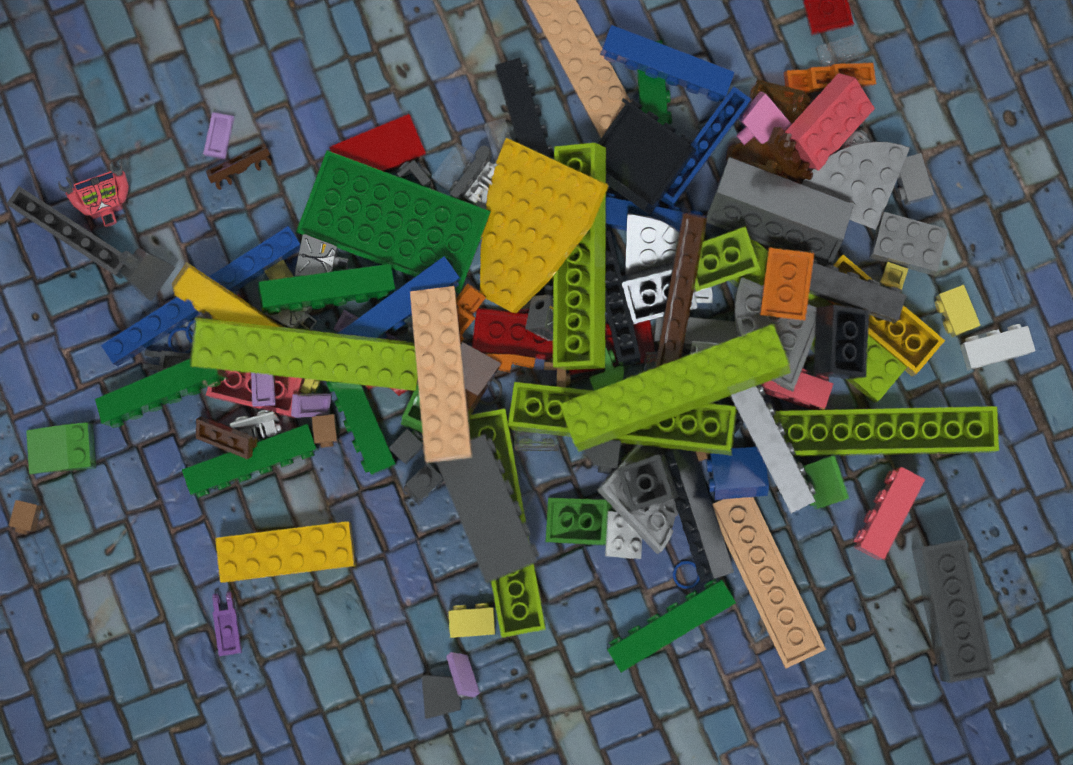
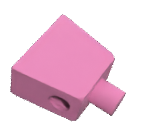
[736,91,792,145]

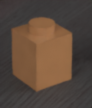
[312,414,339,448]
[9,500,42,535]

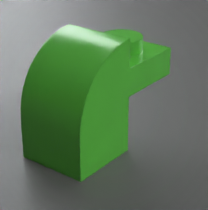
[589,346,624,391]

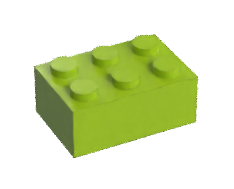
[695,226,761,292]

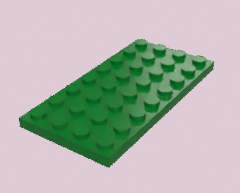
[296,151,491,294]

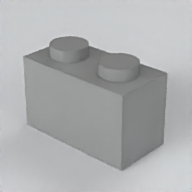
[897,153,934,205]

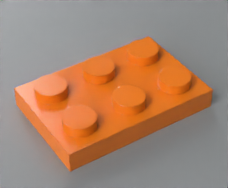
[760,248,814,320]

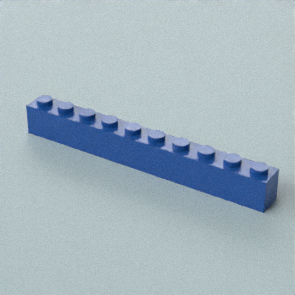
[101,226,301,366]

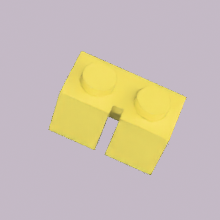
[935,285,981,337]
[448,603,495,638]

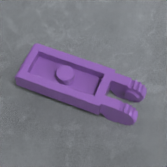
[212,591,242,656]

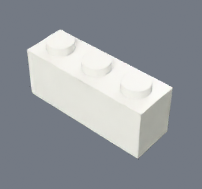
[960,324,1035,371]

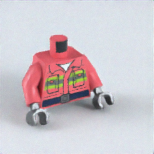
[58,159,129,227]

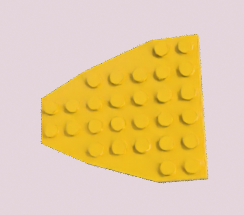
[480,138,609,313]

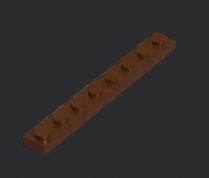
[655,212,707,368]

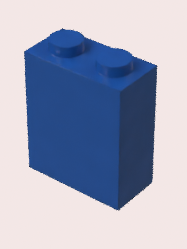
[706,447,769,500]

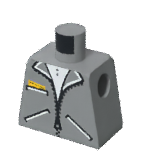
[295,234,349,277]

